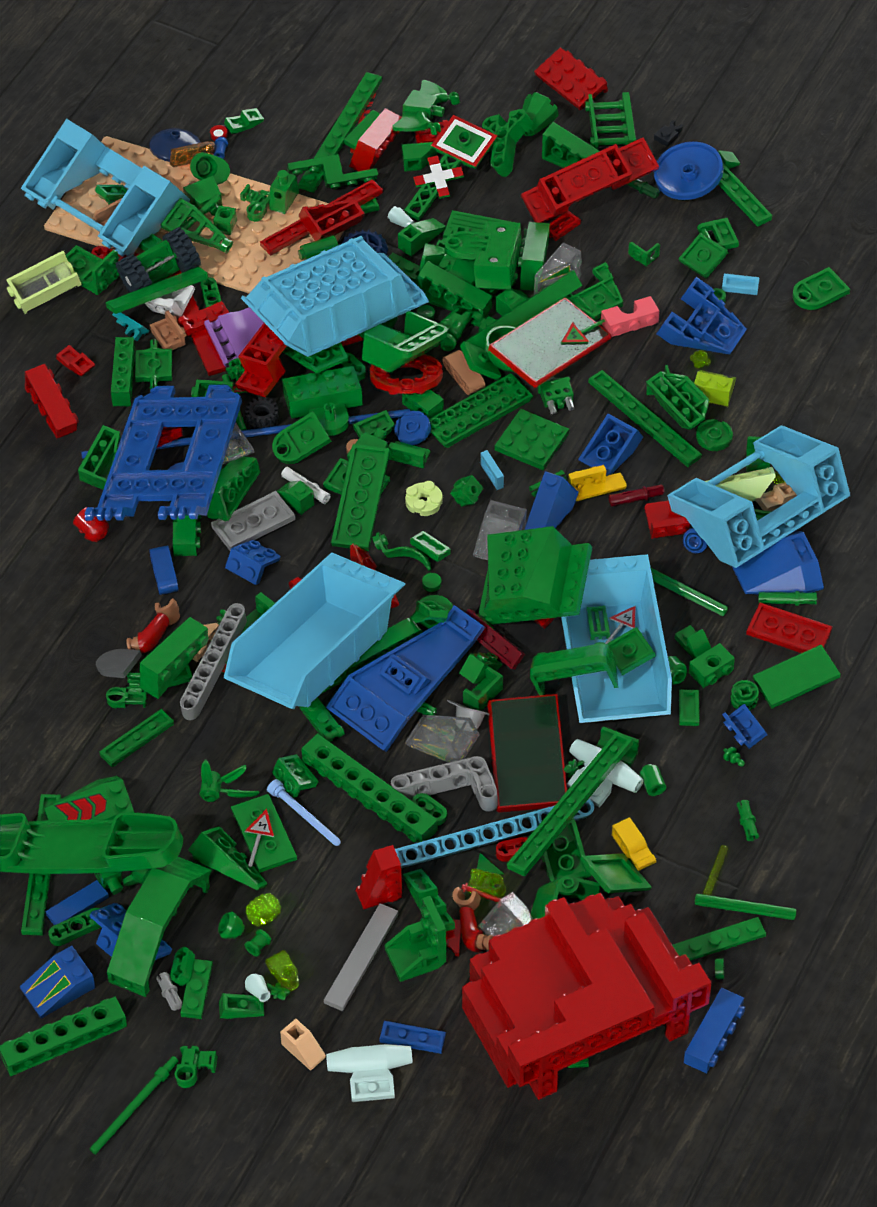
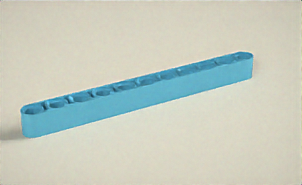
[395,799,594,868]

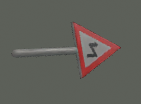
[605,606,636,644]
[245,809,274,867]

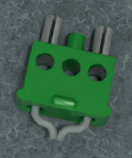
[538,376,574,414]

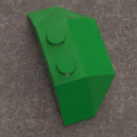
[646,371,709,430]

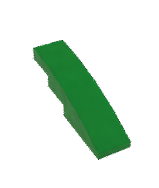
[403,869,455,931]

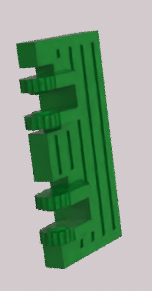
[443,210,516,238]

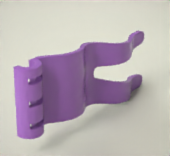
[204,307,264,368]

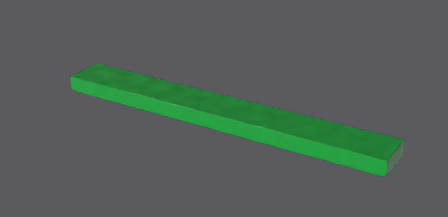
[460,270,582,349]
[588,370,702,467]
[21,794,62,936]

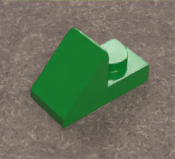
[675,625,711,659]

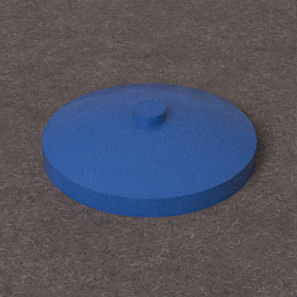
[654,142,723,200]

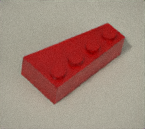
[25,364,79,439]

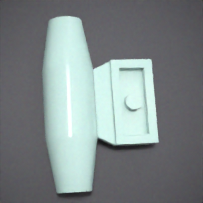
[567,739,643,808]
[326,1044,412,1102]

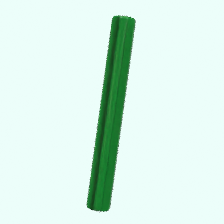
[650,567,728,616]
[695,894,796,920]

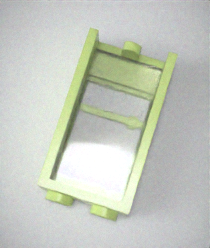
[6,251,82,314]

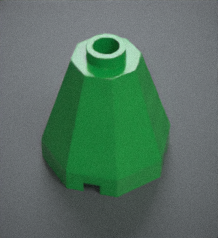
[523,92,559,136]

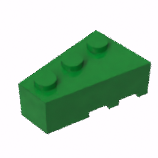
[78,425,121,490]

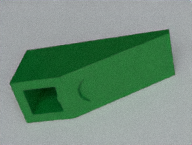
[398,218,446,257]

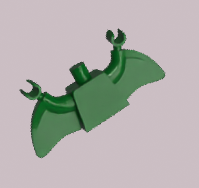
[392,80,460,135]

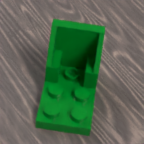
[385,896,446,982]

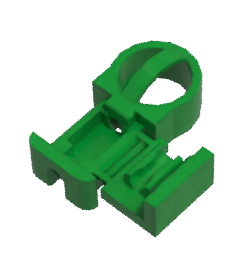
[240,184,270,221]
[106,673,147,708]
[175,1046,218,1088]

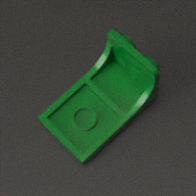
[66,245,119,295]

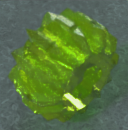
[245,893,281,927]

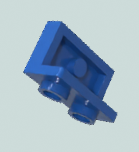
[722,704,768,749]

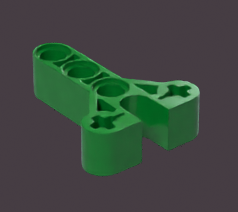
[482,109,533,177]

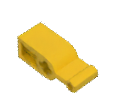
[612,817,656,871]

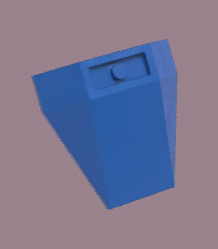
[732,530,824,594]

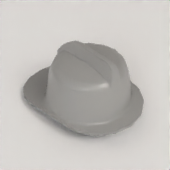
[447,700,489,731]

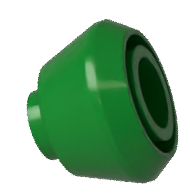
[218,911,244,939]

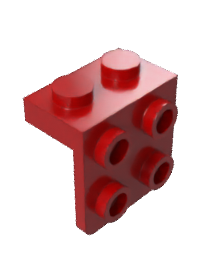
[645,500,690,539]

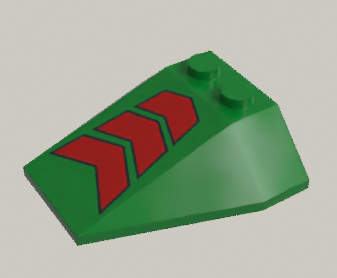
[44,776,134,820]

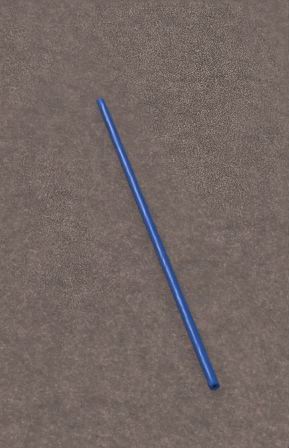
[81,409,410,459]

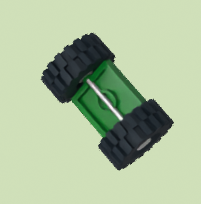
[116,227,201,293]

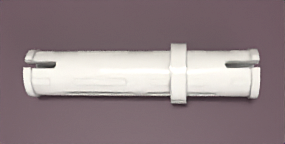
[281,467,330,504]

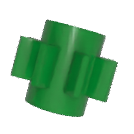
[226,358,245,381]

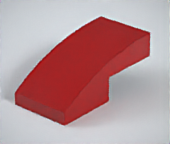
[56,345,95,376]

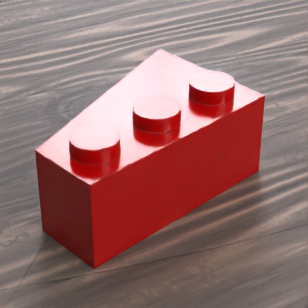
[299,199,365,241]

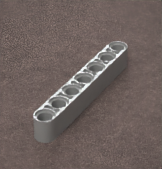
[180,603,247,720]

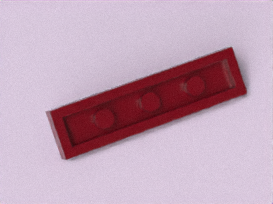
[465,609,525,670]

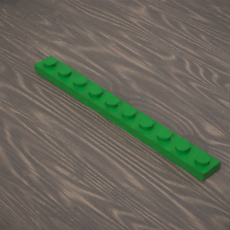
[298,72,382,193]
[507,732,633,877]

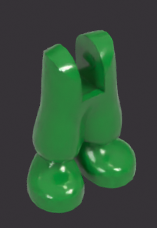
[435,307,473,351]

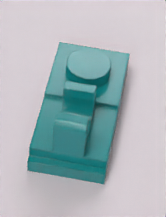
[112,312,150,341]

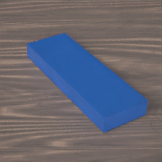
[45,880,109,925]
[380,1021,446,1054]

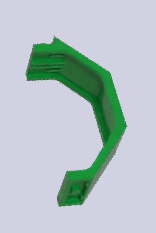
[107,857,212,997]

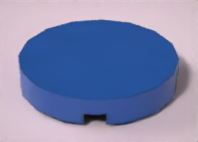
[394,411,431,445]

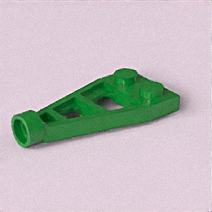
[161,198,233,253]

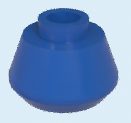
[683,528,707,553]

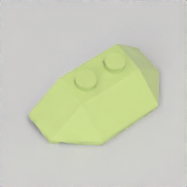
[705,467,776,501]

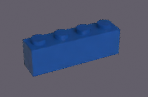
[684,987,746,1074]

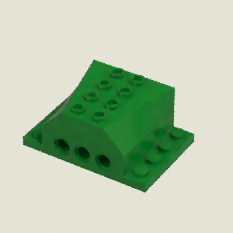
[478,526,592,625]

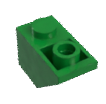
[402,142,436,172]
[459,652,503,684]

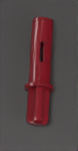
[608,485,664,507]

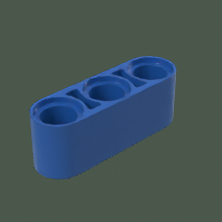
[149,545,179,595]

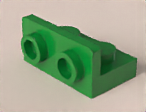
[272,754,318,799]

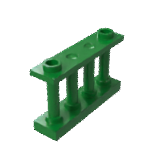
[585,92,636,150]

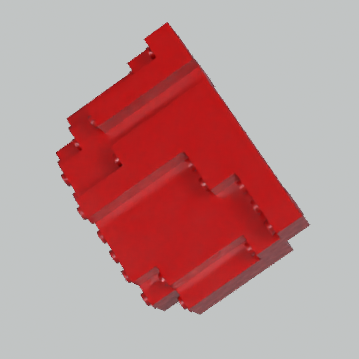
[462,892,711,1100]

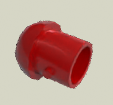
[73,507,109,542]

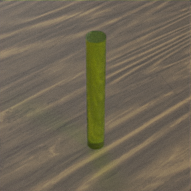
[703,845,728,896]

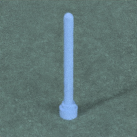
[267,779,341,846]

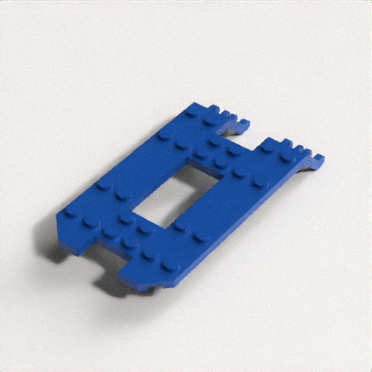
[85,385,242,521]

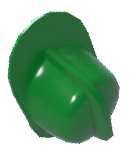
[190,152,230,185]

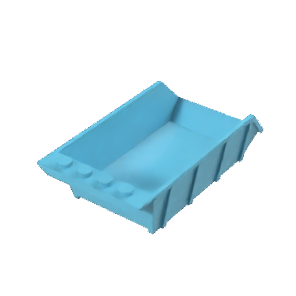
[241,236,429,357]
[224,553,406,709]
[561,554,672,723]

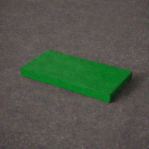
[753,645,841,709]

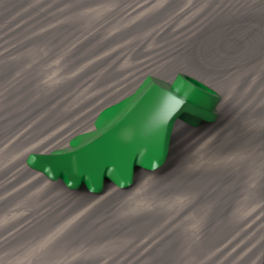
[373,532,432,571]

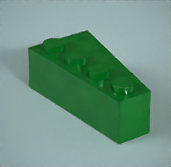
[518,222,550,291]

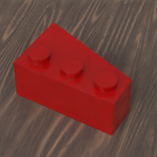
[356,845,402,910]

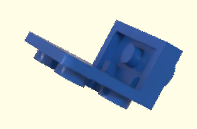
[225,540,280,585]

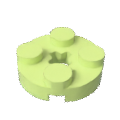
[405,481,443,516]

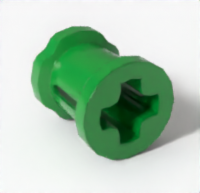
[244,929,272,957]

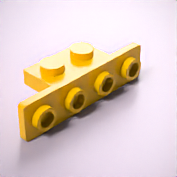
[568,465,627,501]

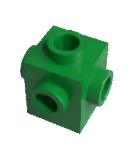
[450,475,484,507]

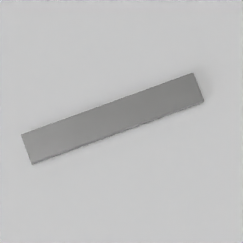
[324,903,398,1011]

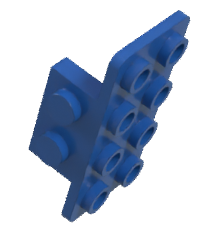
[90,903,172,960]

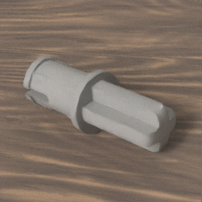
[156,972,182,1011]

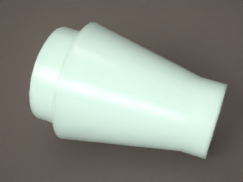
[388,206,414,227]
[245,974,270,1002]

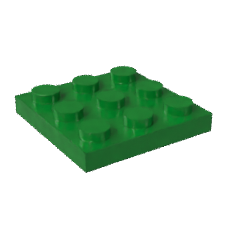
[495,409,569,471]

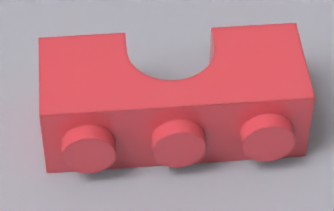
[601,296,659,337]

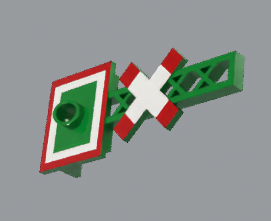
[404,115,498,221]

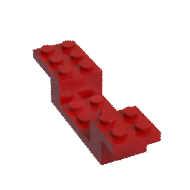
[521,137,659,223]
[235,323,287,398]

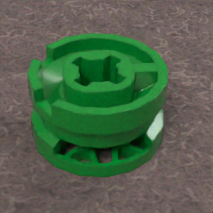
[731,680,759,710]

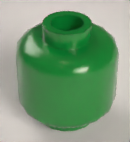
[668,656,687,685]

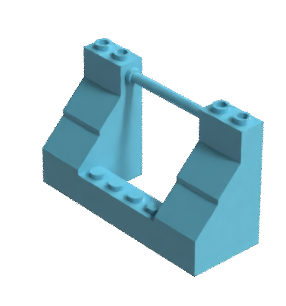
[21,119,190,257]
[667,425,850,568]

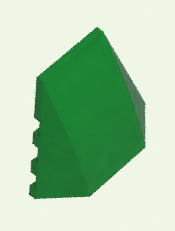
[283,342,348,373]

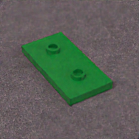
[231,794,297,873]

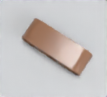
[442,350,485,395]

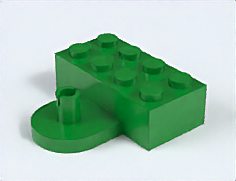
[282,366,363,436]

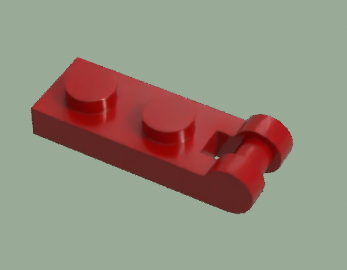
[177,301,230,336]

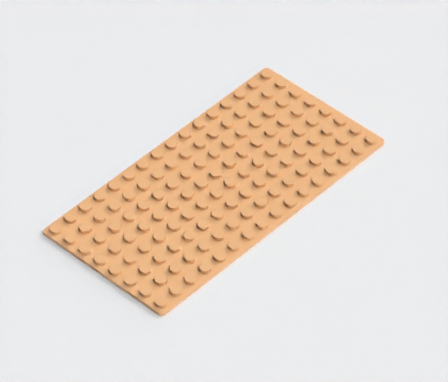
[44,136,345,293]

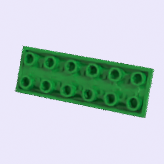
[429,373,533,448]

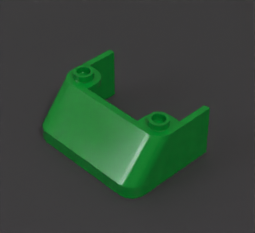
[362,311,448,372]
[530,642,618,696]
[529,876,600,922]

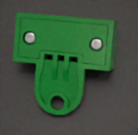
[445,221,522,290]

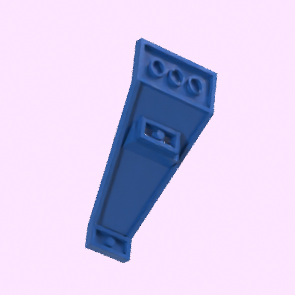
[326,605,486,752]

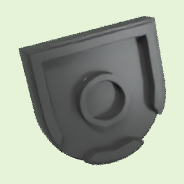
[96,649,142,678]

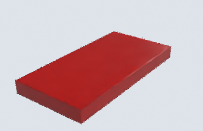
[746,602,833,653]

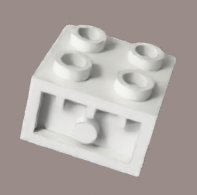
[145,285,195,318]

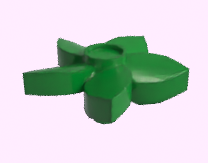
[563,759,585,778]
[266,983,290,1000]

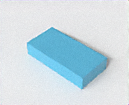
[722,274,759,295]
[481,450,504,490]

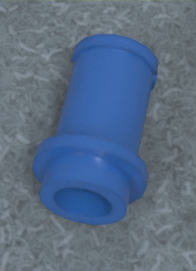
[214,137,228,159]

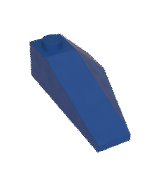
[524,471,579,530]

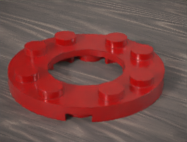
[370,354,443,395]

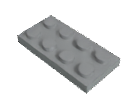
[211,491,295,551]

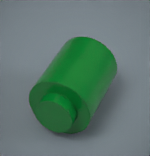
[640,764,666,796]

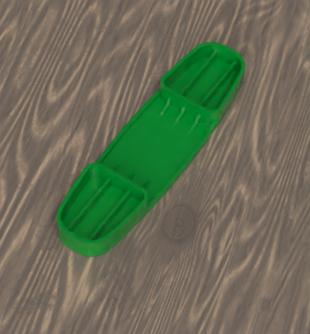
[0,812,183,874]

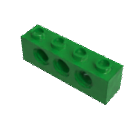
[111,337,136,406]

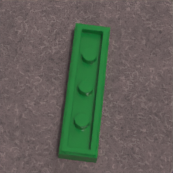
[99,709,174,767]

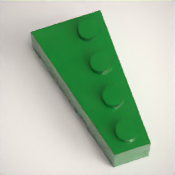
[542,122,600,168]
[418,261,492,319]
[207,455,260,521]
[173,516,202,556]
[140,617,209,699]

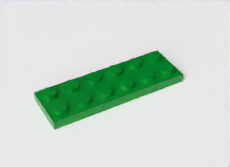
[331,444,390,551]

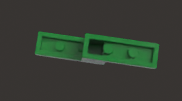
[287,154,378,189]

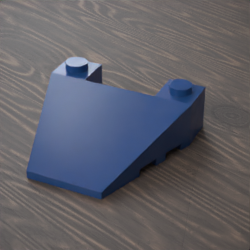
[656,277,747,355]

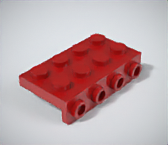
[534,47,608,111]

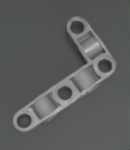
[391,756,498,811]

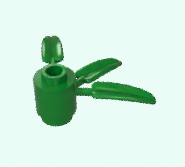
[200,760,260,802]

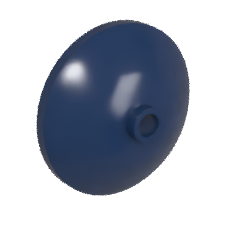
[149,128,201,162]

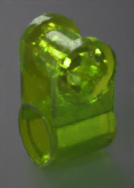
[467,869,506,898]
[265,950,299,991]

